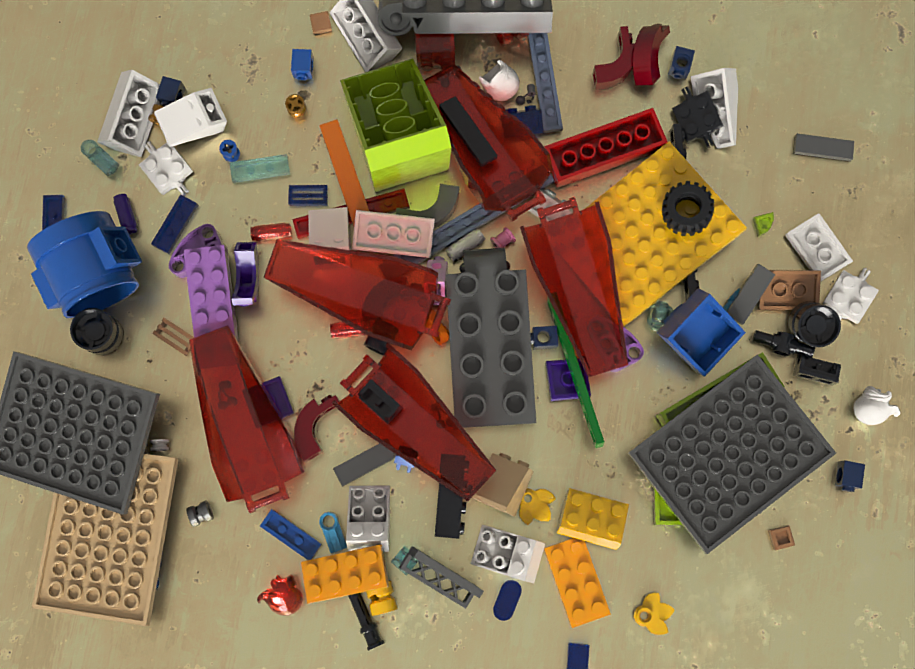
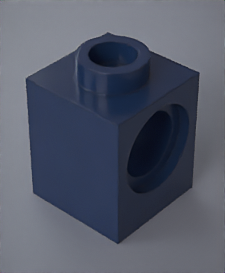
[668,46,695,79]
[156,76,186,107]
[530,326,558,350]
[835,460,865,492]

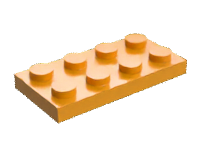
[544,538,611,628]
[301,545,389,604]

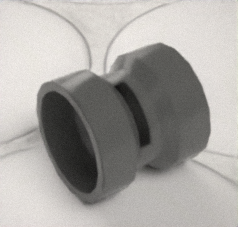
[186,500,214,527]

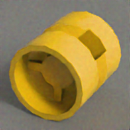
[366,580,398,616]

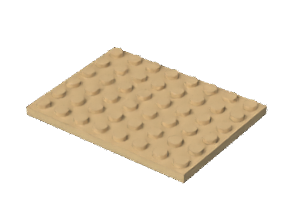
[32,454,179,626]

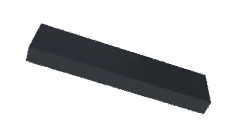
[439,96,498,167]

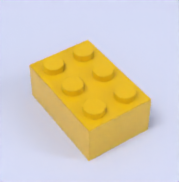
[557,488,629,550]

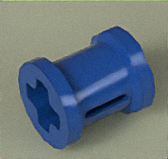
[219,140,240,162]

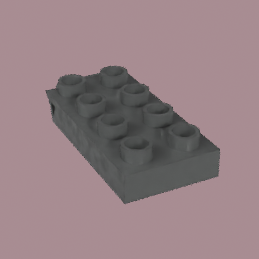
[378,0,553,36]
[446,248,536,428]

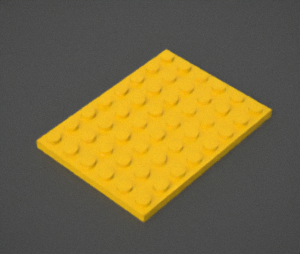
[547,141,747,327]

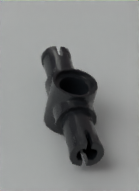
[752,330,815,358]

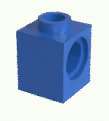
[291,49,314,81]

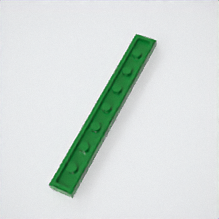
[547,293,605,448]

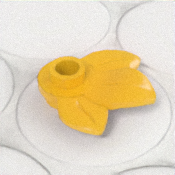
[519,488,556,525]
[634,593,674,635]

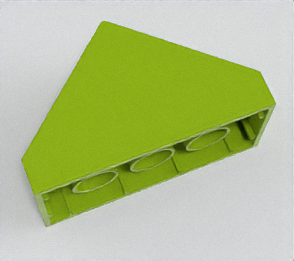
[340,58,452,193]

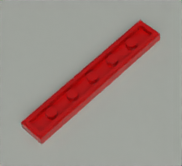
[292,188,410,239]

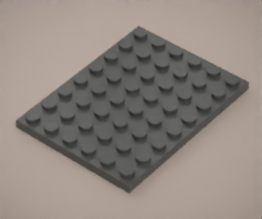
[0,351,160,515]
[628,355,836,554]

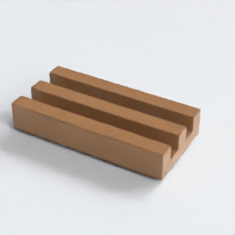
[152,318,195,356]

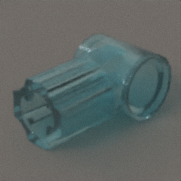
[81,139,119,176]

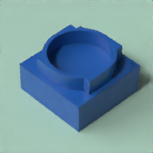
[657,288,746,377]

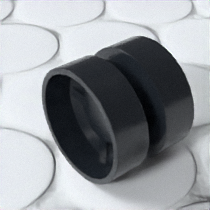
[788,301,841,347]
[70,308,123,355]

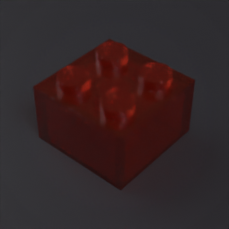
[415,33,455,71]

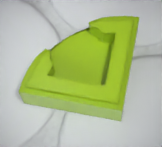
[753,212,774,237]

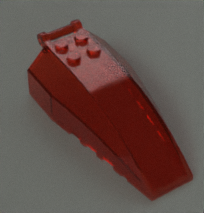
[424,63,553,222]
[520,197,628,377]
[263,239,451,350]
[189,325,306,513]
[332,343,496,501]

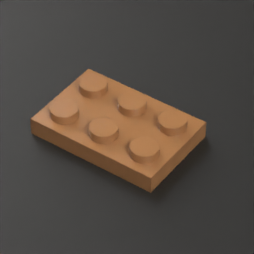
[758,270,821,310]

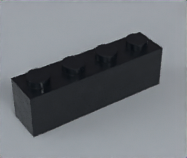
[435,454,470,539]

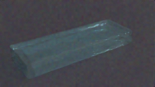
[230,154,290,183]

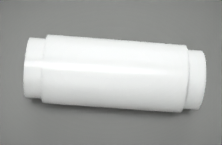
[446,228,485,262]

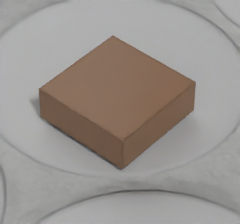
[310,11,332,35]
[768,525,795,550]

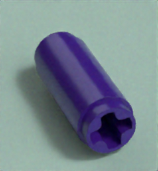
[113,194,137,235]

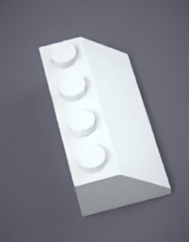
[329,0,403,72]
[97,70,160,157]

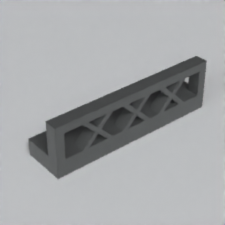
[399,546,484,609]

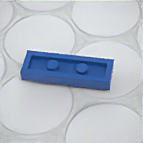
[260,509,322,560]

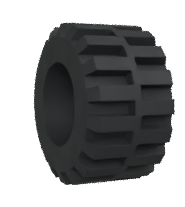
[662,181,714,236]

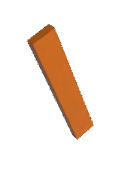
[319,119,369,225]

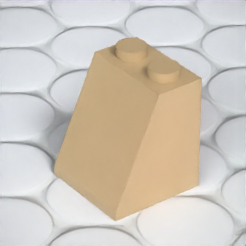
[468,453,534,517]

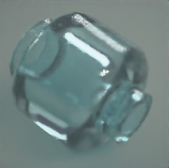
[647,301,674,332]

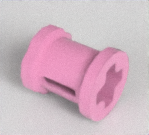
[490,227,516,248]

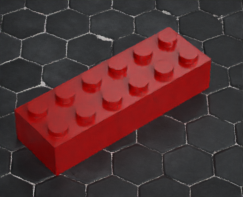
[543,108,668,189]

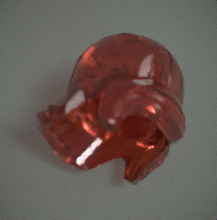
[257,574,303,616]

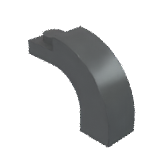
[396,184,459,229]

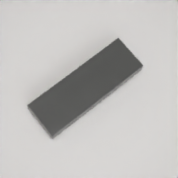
[793,133,854,161]
[726,264,775,325]
[333,440,395,487]

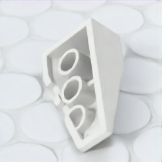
[691,68,738,149]

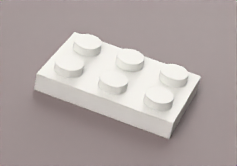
[785,213,853,281]

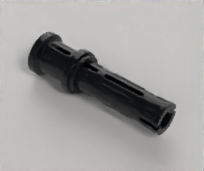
[348,593,385,651]

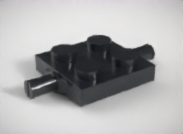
[672,87,723,148]

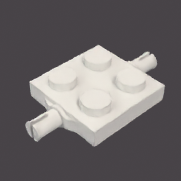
[139,141,193,196]
[822,268,879,324]

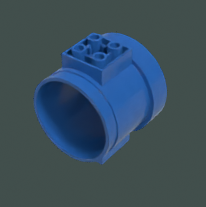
[27,211,142,318]

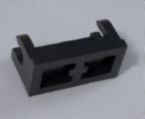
[793,354,841,385]
[358,379,403,425]

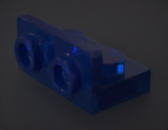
[502,105,544,138]

